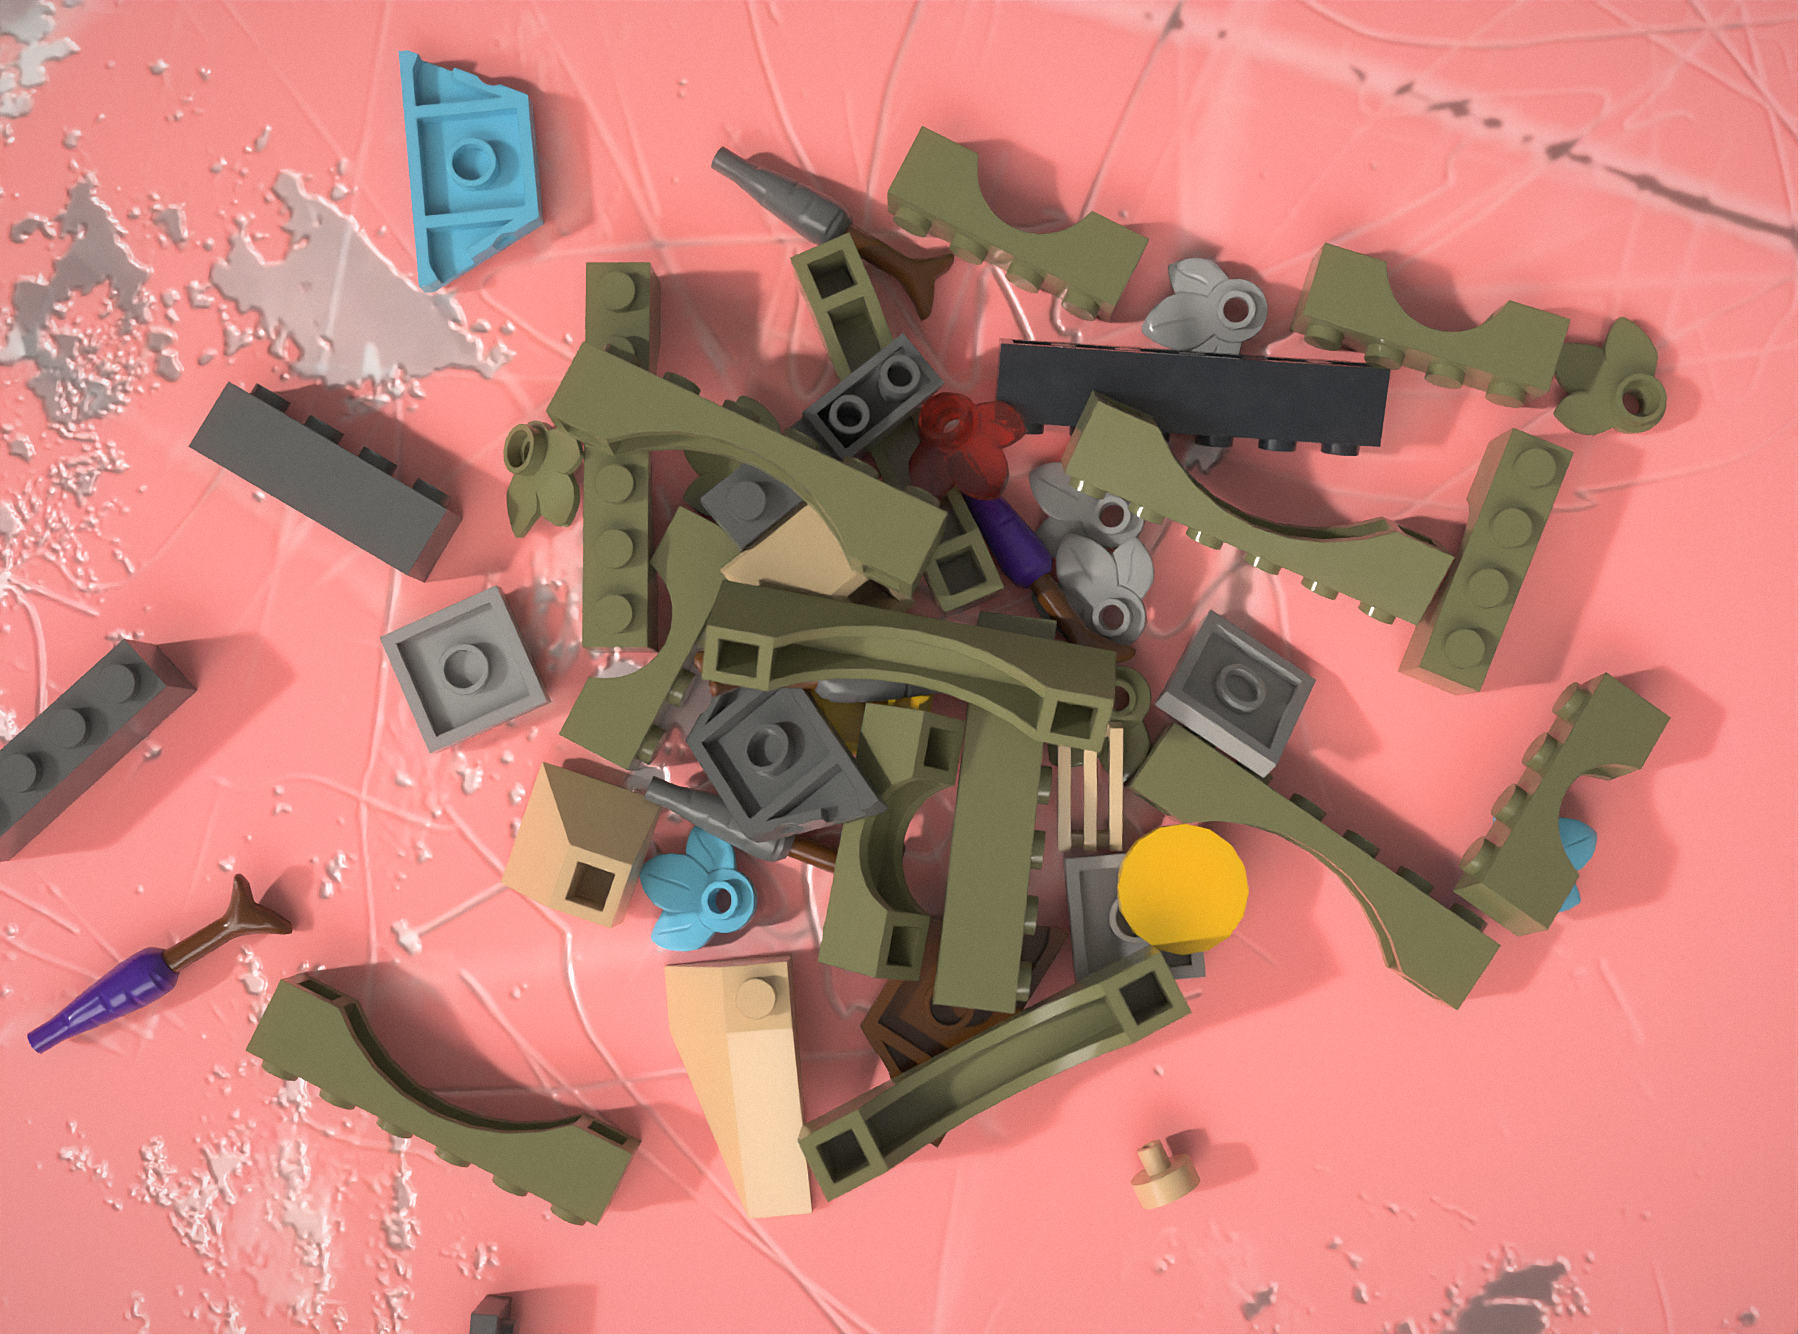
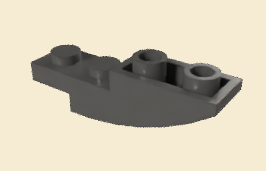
[700,333,944,552]

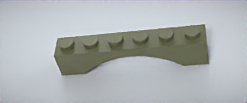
[790,232,1004,620]
[582,262,661,653]
[546,341,947,598]
[1061,390,1455,626]
[702,580,1116,752]
[1124,722,1501,1011]
[797,944,1192,1203]
[245,972,642,1226]

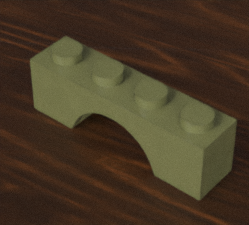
[887,126,1149,323]
[1289,242,1571,408]
[1398,428,1574,696]
[559,506,741,771]
[1453,672,1671,937]
[817,703,966,981]

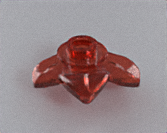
[908,392,1027,501]

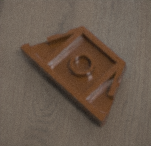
[860,914,1070,1148]

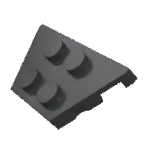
[686,687,889,844]

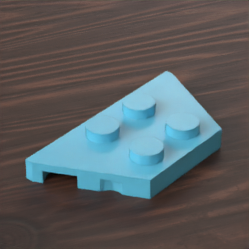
[398,50,544,293]

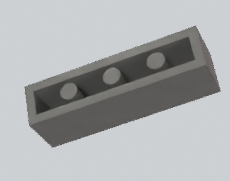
[188,381,463,583]
[0,639,197,862]

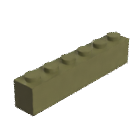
[932,611,1066,1014]

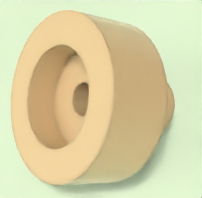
[1130,1139,1201,1209]

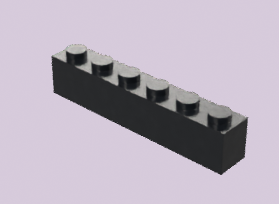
[994,338,1391,456]

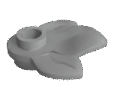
[1142,257,1268,354]
[1029,462,1145,559]
[1031,533,1155,646]

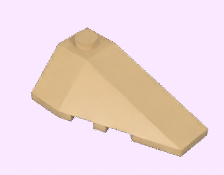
[664,954,813,1219]

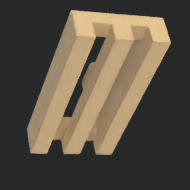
[1057,722,1123,851]

